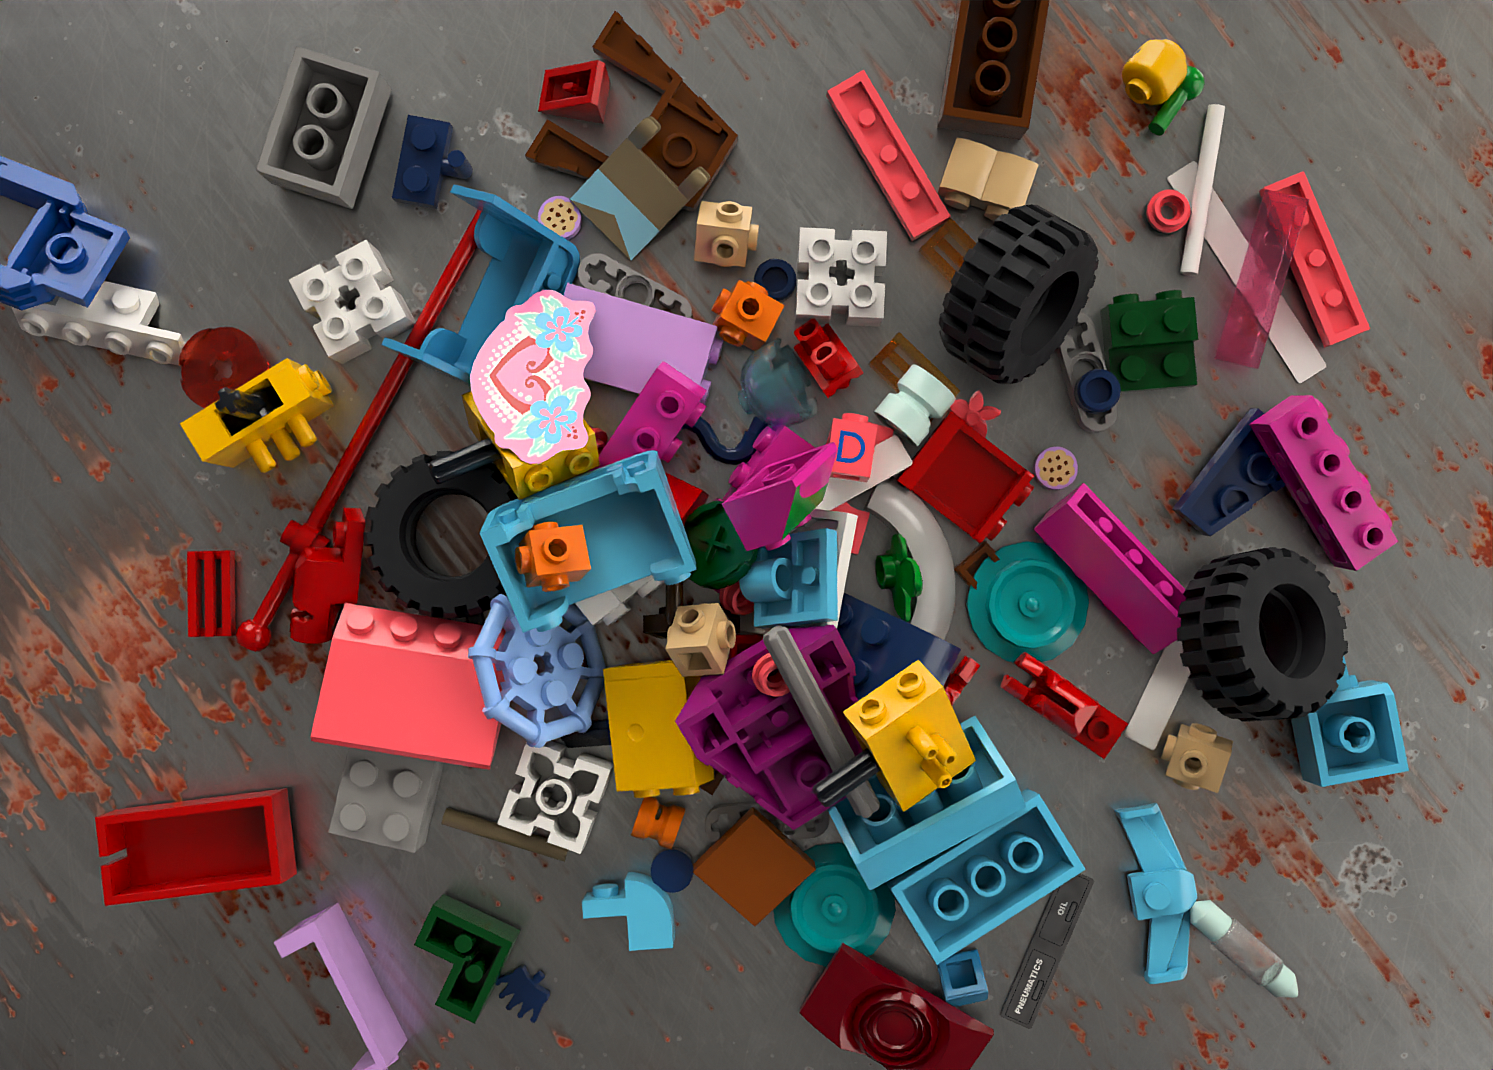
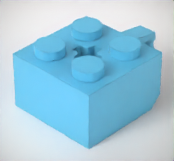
[1291,656,1409,787]

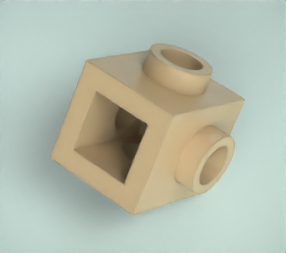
[694,201,759,267]
[665,603,736,677]
[1161,723,1233,793]

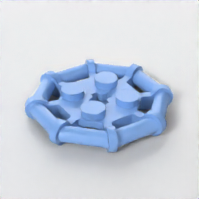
[468,594,606,748]

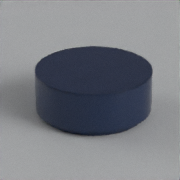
[754,259,796,303]
[1074,369,1121,414]
[651,847,694,893]

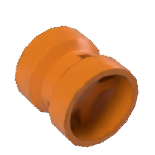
[631,797,686,850]

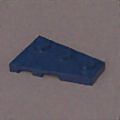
[1172,408,1286,537]

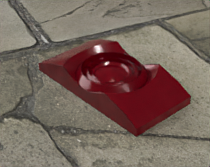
[799,942,994,1070]

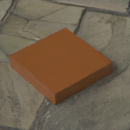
[693,807,816,926]

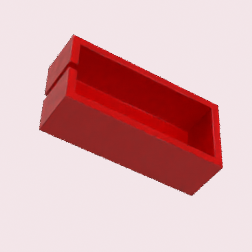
[95,788,297,906]

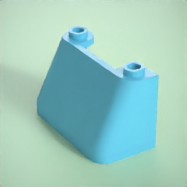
[480,450,696,633]

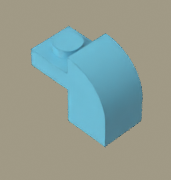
[582,872,675,951]

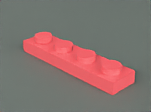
[826,70,951,241]
[1259,171,1370,348]

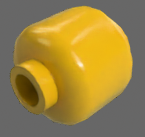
[1122,39,1187,105]

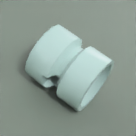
[874,364,956,448]

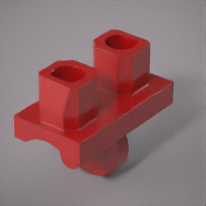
[793,318,864,398]

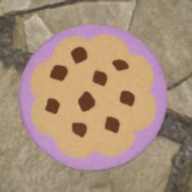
[538,196,582,240]
[1032,447,1078,490]

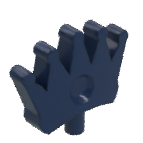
[495,965,550,1023]

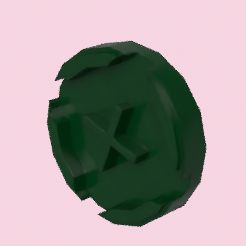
[684,501,759,590]

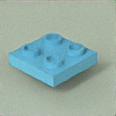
[739,528,838,629]

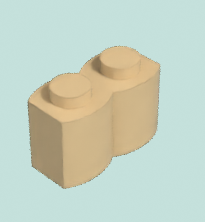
[937,138,1039,221]

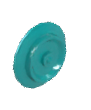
[966,541,1089,662]
[773,842,896,967]

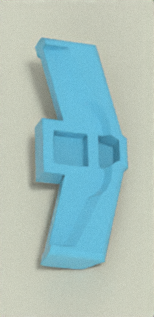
[1115,803,1197,984]

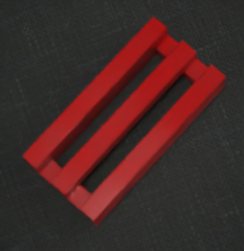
[187,550,236,637]

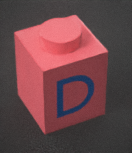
[829,413,878,483]

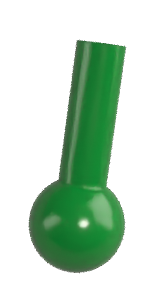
[1148,66,1205,136]

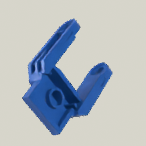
[0,156,130,311]

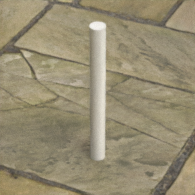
[1180,104,1225,276]

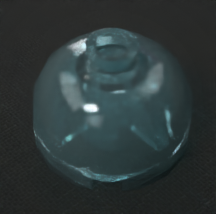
[738,338,817,427]

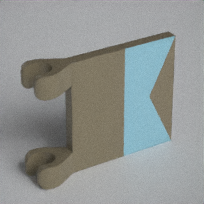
[569,116,710,261]

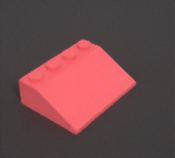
[310,603,506,770]

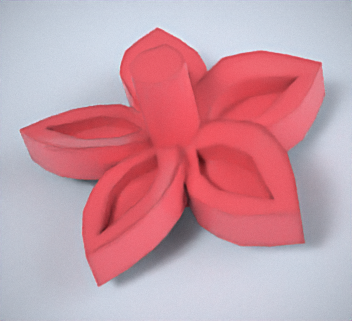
[950,390,1001,437]

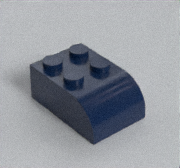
[837,593,961,700]

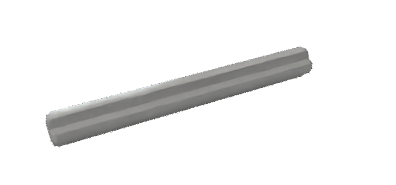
[763,625,880,818]

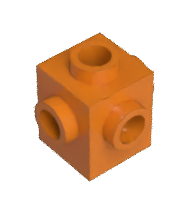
[711,280,785,352]
[515,522,591,592]

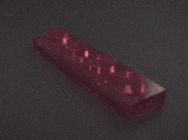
[1214,189,1310,370]

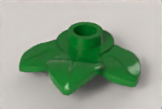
[875,534,923,622]

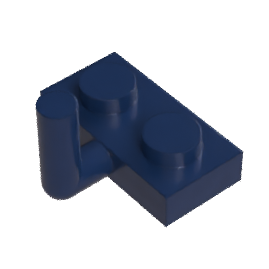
[392,115,473,209]

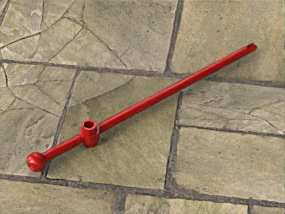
[236,210,481,652]

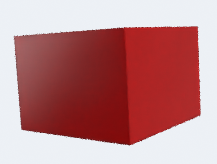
[538,60,610,124]

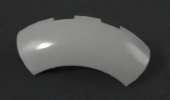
[863,476,956,640]

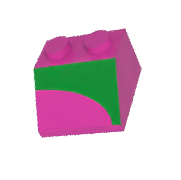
[722,442,838,551]

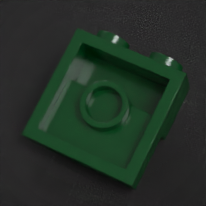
[1100,290,1199,393]

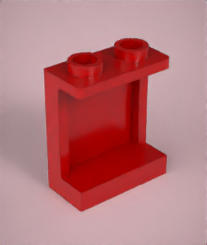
[897,411,1035,544]

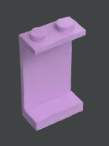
[563,283,724,404]
[274,902,408,1070]

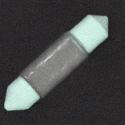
[1190,900,1298,998]

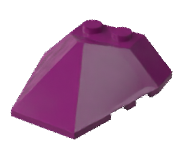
[675,625,863,830]

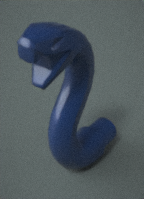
[681,416,769,465]

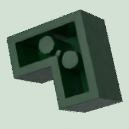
[414,894,521,1024]

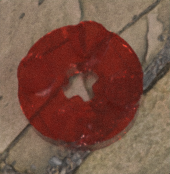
[179,326,271,408]

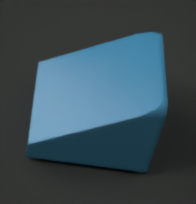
[936,949,988,1007]

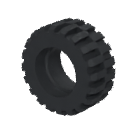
[939,204,1099,384]
[363,451,518,619]
[1177,547,1348,722]

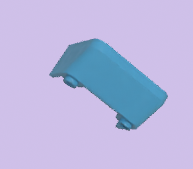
[381,185,580,386]

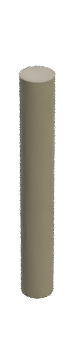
[441,808,569,862]

